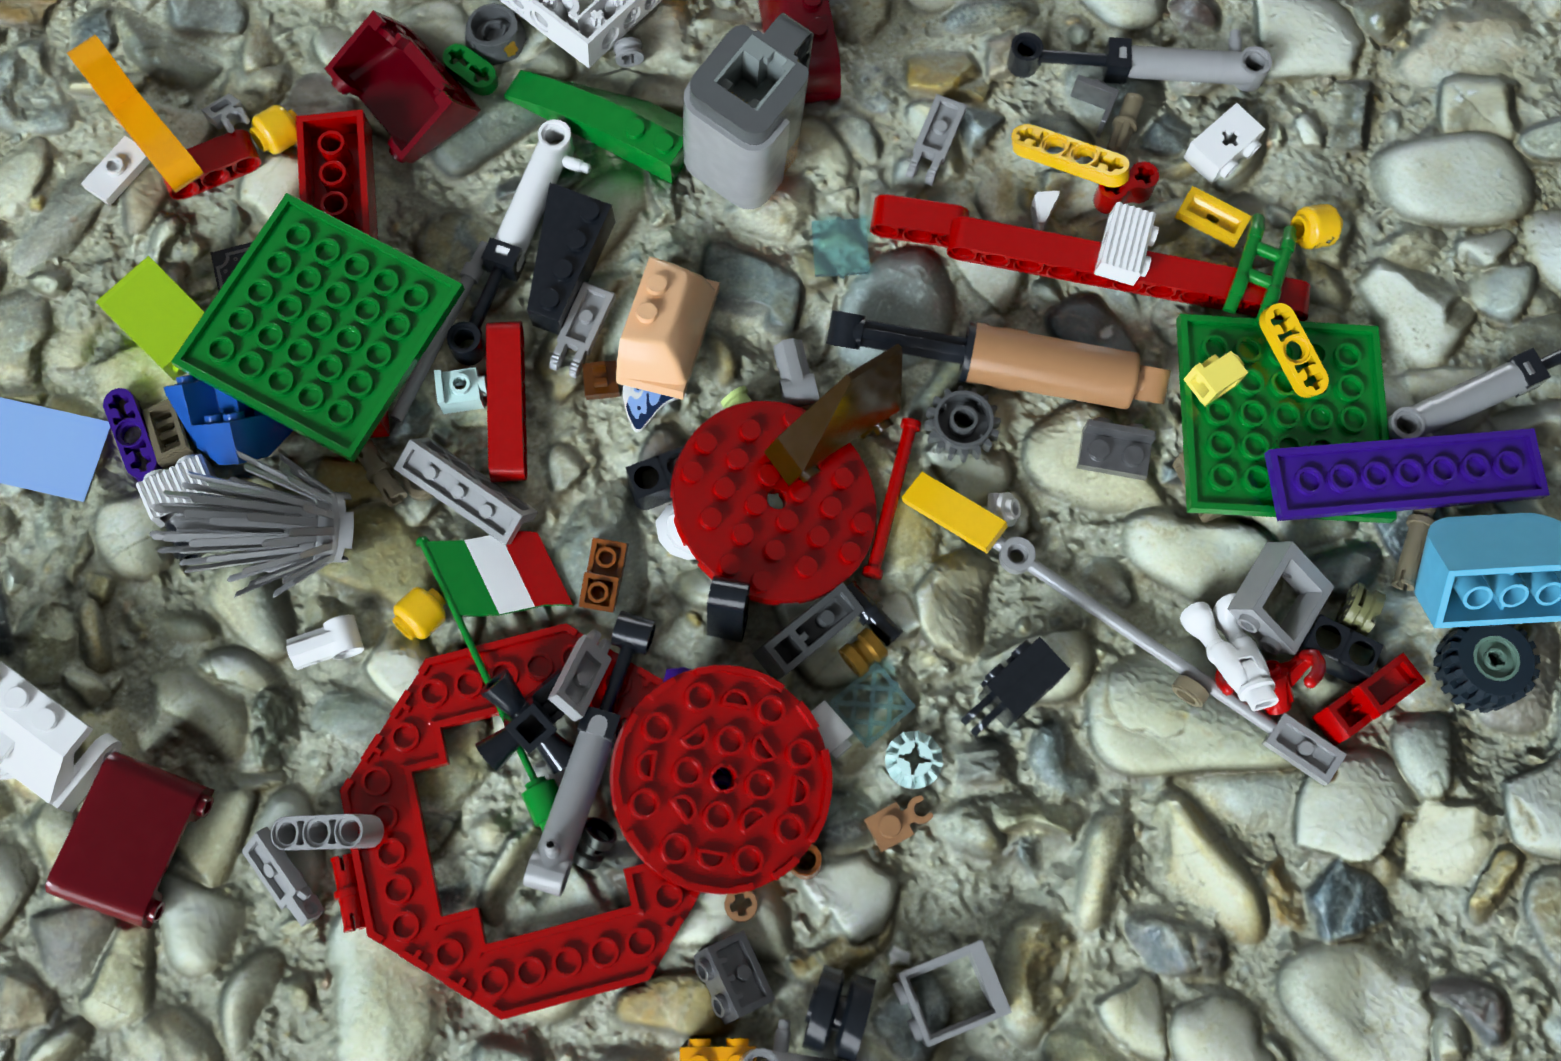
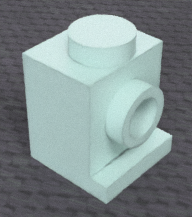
[434,367,487,414]

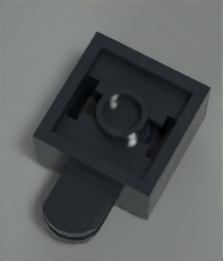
[960,637,1070,737]

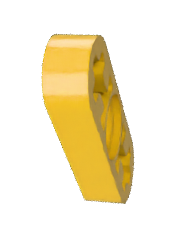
[1259,303,1329,398]

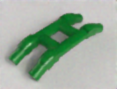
[1223,213,1297,324]

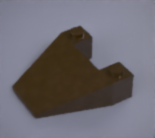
[764,344,903,486]

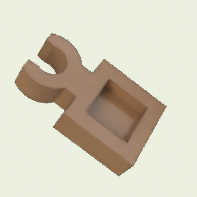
[864,795,933,853]

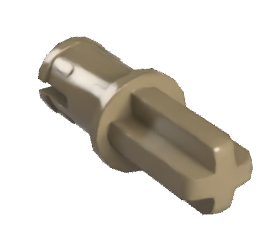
[1107,93,1145,155]

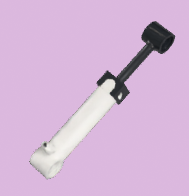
[446,119,591,366]

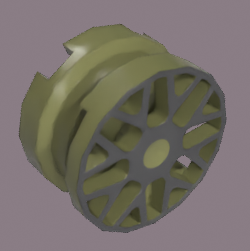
[1335,581,1386,636]

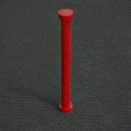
[862,418,922,580]

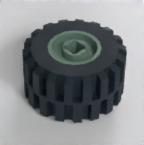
[1433,624,1541,713]

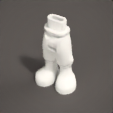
[1180,593,1279,711]

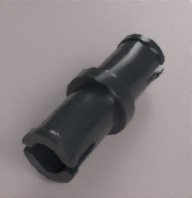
[847,580,904,647]

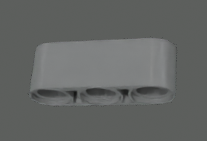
[271,814,384,851]

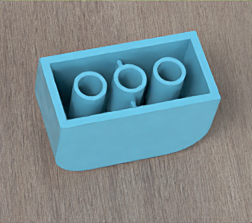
[1414,513,1561,628]

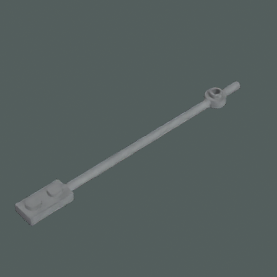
[993,537,1347,786]

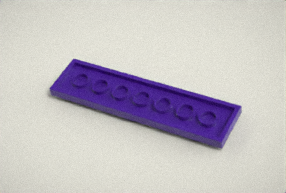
[1264,428,1550,521]

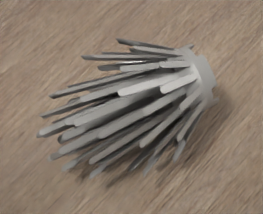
[150,451,354,598]

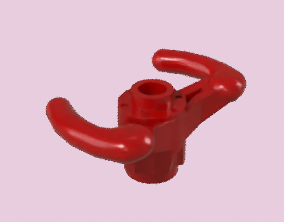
[1215,649,1326,715]

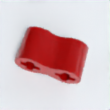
[1093,161,1159,214]

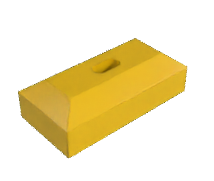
[1174,186,1252,248]

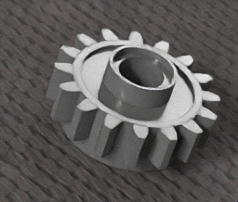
[924,386,1001,463]

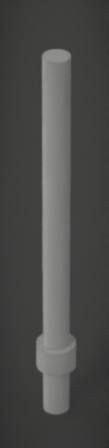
[390,241,487,422]

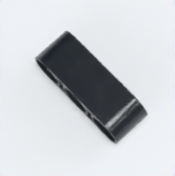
[707,575,750,643]

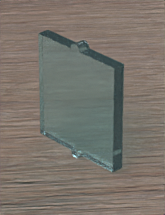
[811,217,870,279]

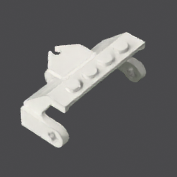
[0,660,122,813]

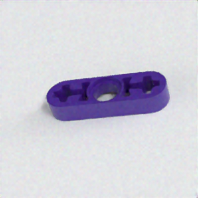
[103,388,162,481]

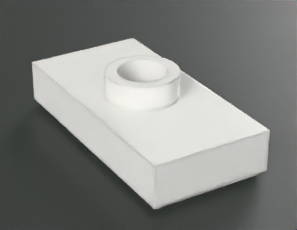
[81,136,150,206]

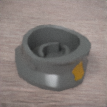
[465,3,526,65]

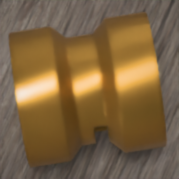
[838,628,888,678]

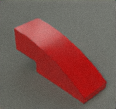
[1312,653,1426,746]

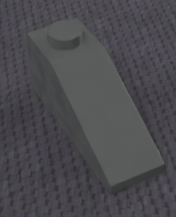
[752,582,864,680]

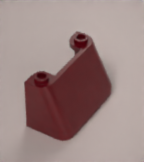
[324,10,481,164]
[45,751,215,929]

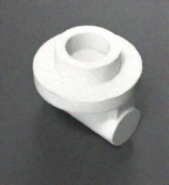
[987,492,1021,527]

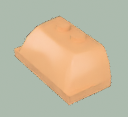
[616,257,720,400]

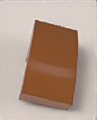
[578,537,629,613]

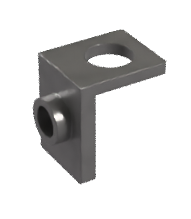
[1070,75,1119,138]

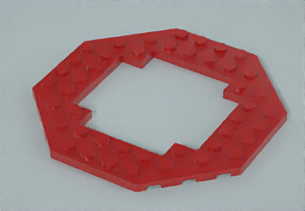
[339,623,701,1020]

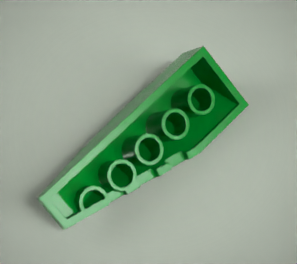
[504,70,685,184]

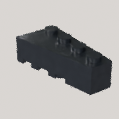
[527,182,615,335]

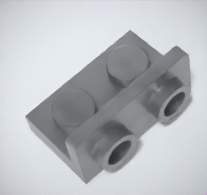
[1077,417,1157,481]
[694,930,776,1025]

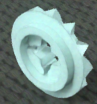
[885,730,943,789]

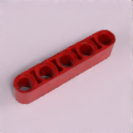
[486,321,528,483]

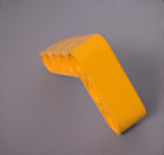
[67,34,204,193]

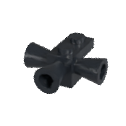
[475,669,574,774]

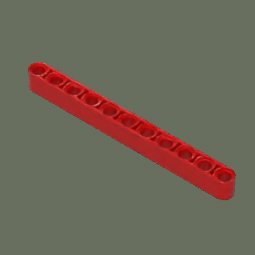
[947,216,1311,321]

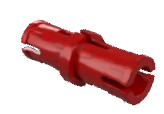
[330,853,366,933]

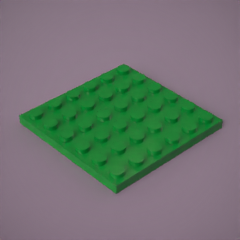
[171,193,465,463]
[1176,314,1397,523]

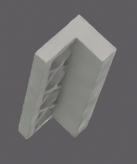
[394,437,538,545]

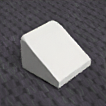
[1030,191,1060,231]

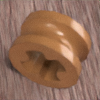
[724,891,758,923]

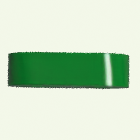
[442,44,499,96]

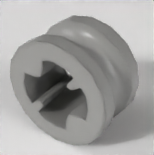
[613,37,644,67]

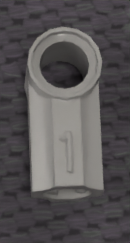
[774,338,819,407]

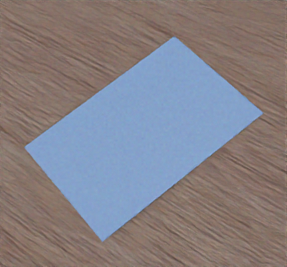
[0,397,110,502]

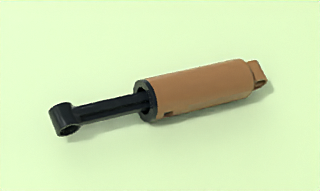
[826,310,1171,410]

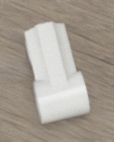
[286,615,364,670]

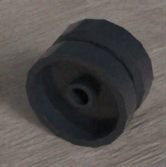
[802,965,876,1061]

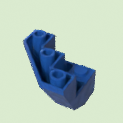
[164,375,293,465]

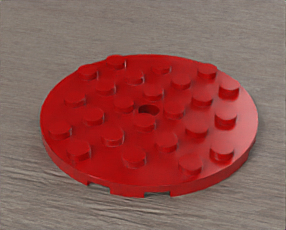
[670,401,877,605]
[610,665,833,894]

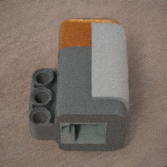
[683,13,813,209]

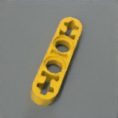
[1011,124,1130,188]

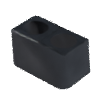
[625,445,684,510]
[1295,614,1384,684]

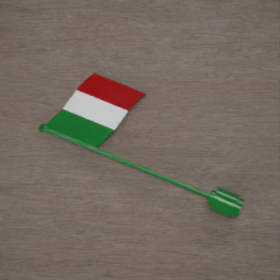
[416,531,573,833]

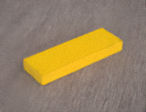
[901,471,1008,554]

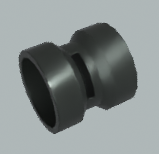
[572,817,617,870]

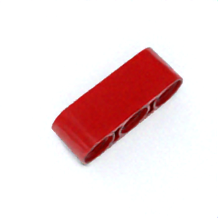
[163,130,261,200]
[870,194,970,247]

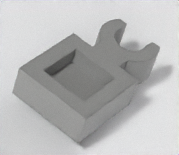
[201,94,250,133]

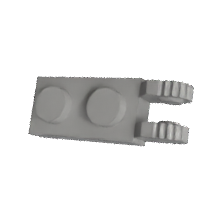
[906,94,967,186]
[549,282,616,378]

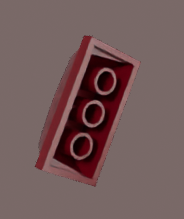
[757,0,841,103]

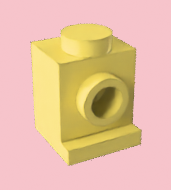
[1183,351,1248,407]

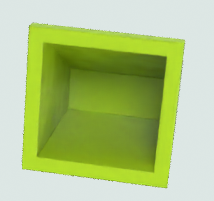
[96,256,205,381]

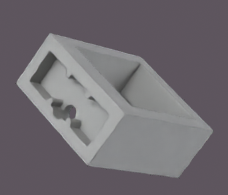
[1227,541,1334,655]
[893,939,1012,1047]

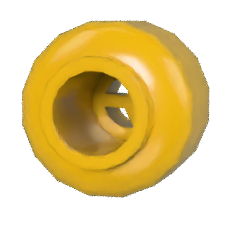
[249,105,298,154]
[1290,204,1343,250]
[392,587,446,640]

